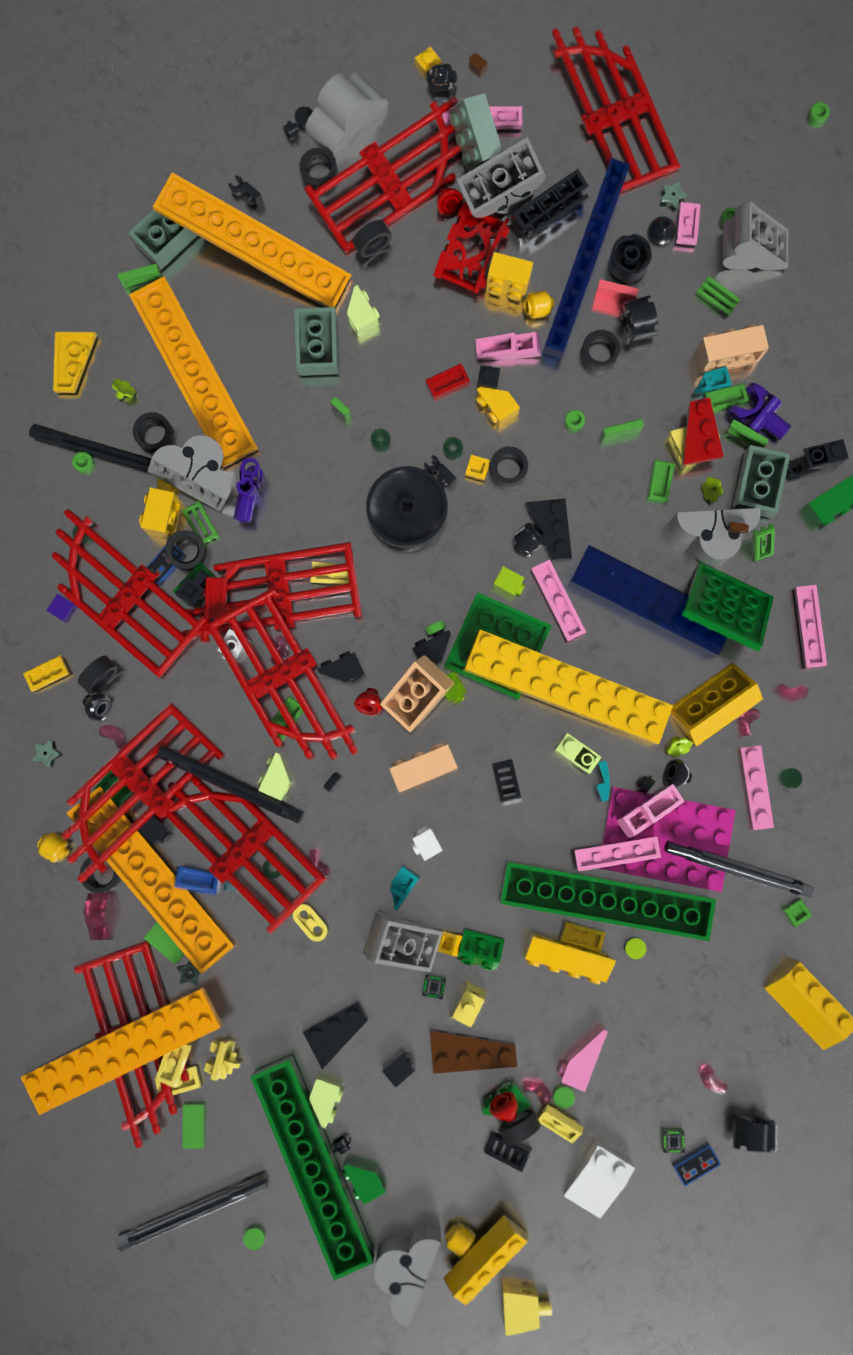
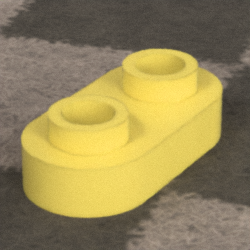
[293,904,328,941]

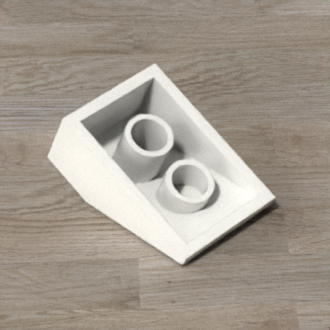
[563,1139,635,1218]

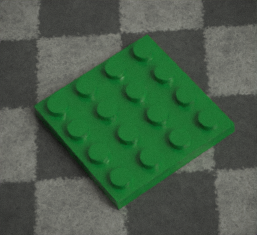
[682,562,774,652]
[444,592,552,700]

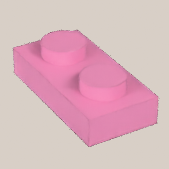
[676,202,701,245]

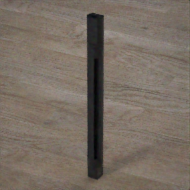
[29,424,152,471]
[156,745,303,824]
[664,840,814,898]
[115,1174,269,1252]

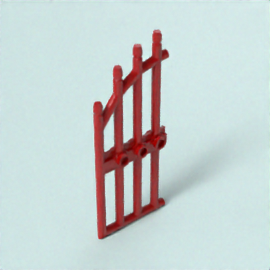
[552,26,681,195]
[304,97,461,253]
[51,509,208,679]
[181,542,362,642]
[206,587,358,760]
[61,703,224,883]
[156,776,327,934]
[74,941,189,1148]

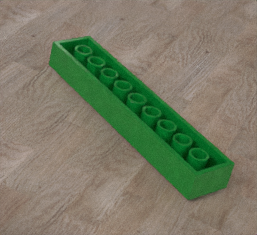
[499,861,716,942]
[250,1055,375,1281]

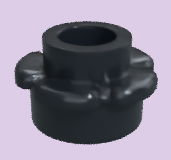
[283,121,300,141]
[786,460,805,479]
[637,775,656,794]
[332,1134,352,1154]

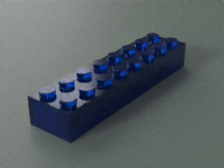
[568,545,727,658]

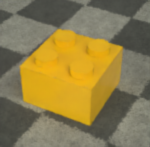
[486,252,533,301]
[139,488,182,539]

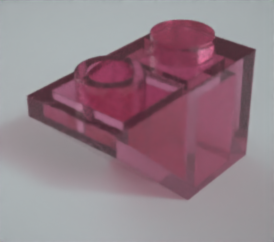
[83,893,112,940]

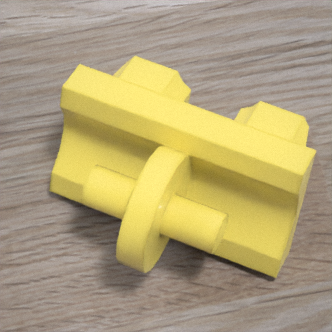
[204,1039,241,1081]

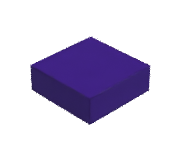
[46,593,76,622]

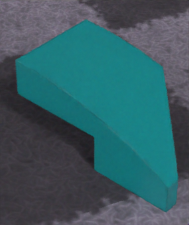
[694,366,732,395]
[595,760,610,802]
[390,865,420,911]

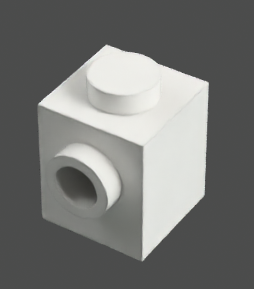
[218,629,250,662]
[411,827,443,861]

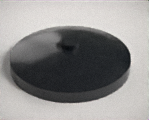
[366,466,448,548]

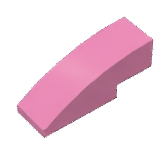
[476,332,541,360]
[617,784,685,838]

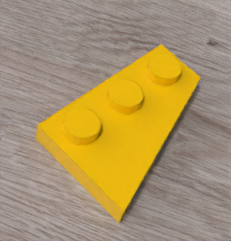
[53,332,97,393]

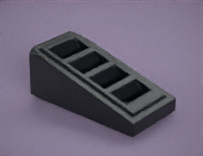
[492,759,522,806]
[484,1132,533,1172]

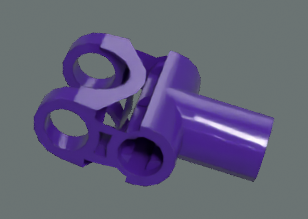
[728,383,791,441]
[233,458,264,523]

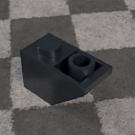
[803,439,849,469]
[412,629,451,666]
[317,651,366,685]

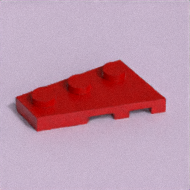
[682,398,724,466]

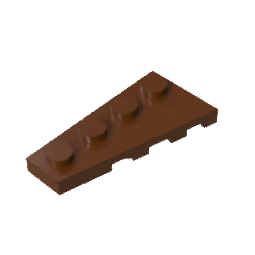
[430,1030,517,1074]

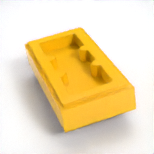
[23,655,70,692]
[559,921,606,953]

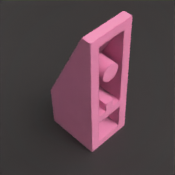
[558,1026,608,1092]

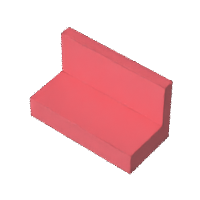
[592,279,639,316]

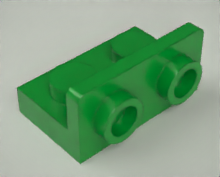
[457,929,505,970]

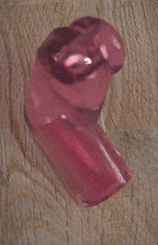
[269,635,289,665]
[776,683,809,702]
[739,708,760,737]
[99,724,127,749]
[309,850,330,877]
[701,1066,727,1094]
[523,1081,552,1105]

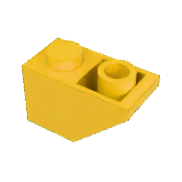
[475,387,520,427]

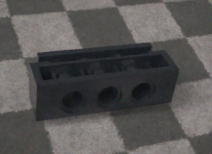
[509,169,589,241]

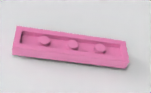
[443,106,522,129]
[531,560,586,642]
[794,585,827,669]
[739,745,774,830]
[574,836,661,871]

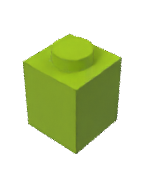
[493,566,525,598]

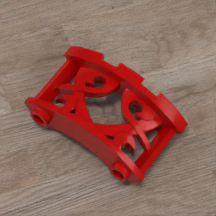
[433,201,510,294]

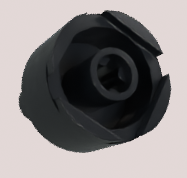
[608,234,652,283]
[620,295,658,342]
[733,1115,777,1152]

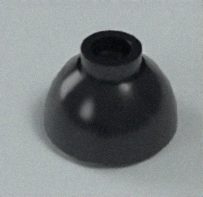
[648,216,676,244]
[82,693,111,721]
[664,758,692,787]

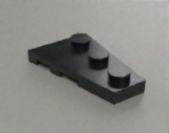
[525,498,572,561]
[303,1000,368,1070]

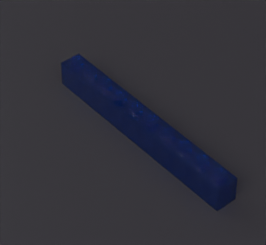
[542,158,630,359]

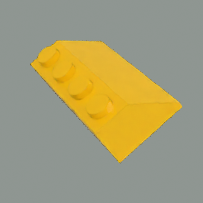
[670,663,763,746]
[523,933,616,984]
[764,959,853,1050]
[443,1215,529,1305]

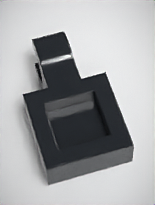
[228,175,263,208]
[424,455,457,488]
[175,570,208,607]

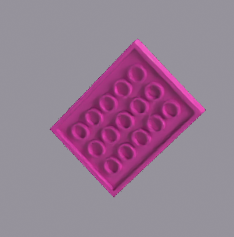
[599,787,736,892]

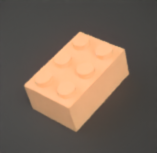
[695,324,769,374]
[380,655,455,732]
[390,743,457,792]

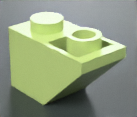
[347,285,380,337]
[554,733,601,774]
[257,753,292,801]
[309,1074,344,1129]

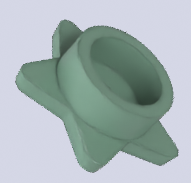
[661,182,687,207]
[33,740,60,767]
[177,960,201,985]

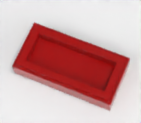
[425,363,470,399]
[205,577,228,619]

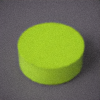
[625,937,646,959]

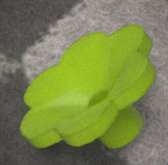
[111,379,136,399]
[701,477,723,502]
[667,736,693,757]

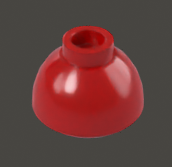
[436,188,463,216]
[354,688,382,715]
[489,1092,518,1122]

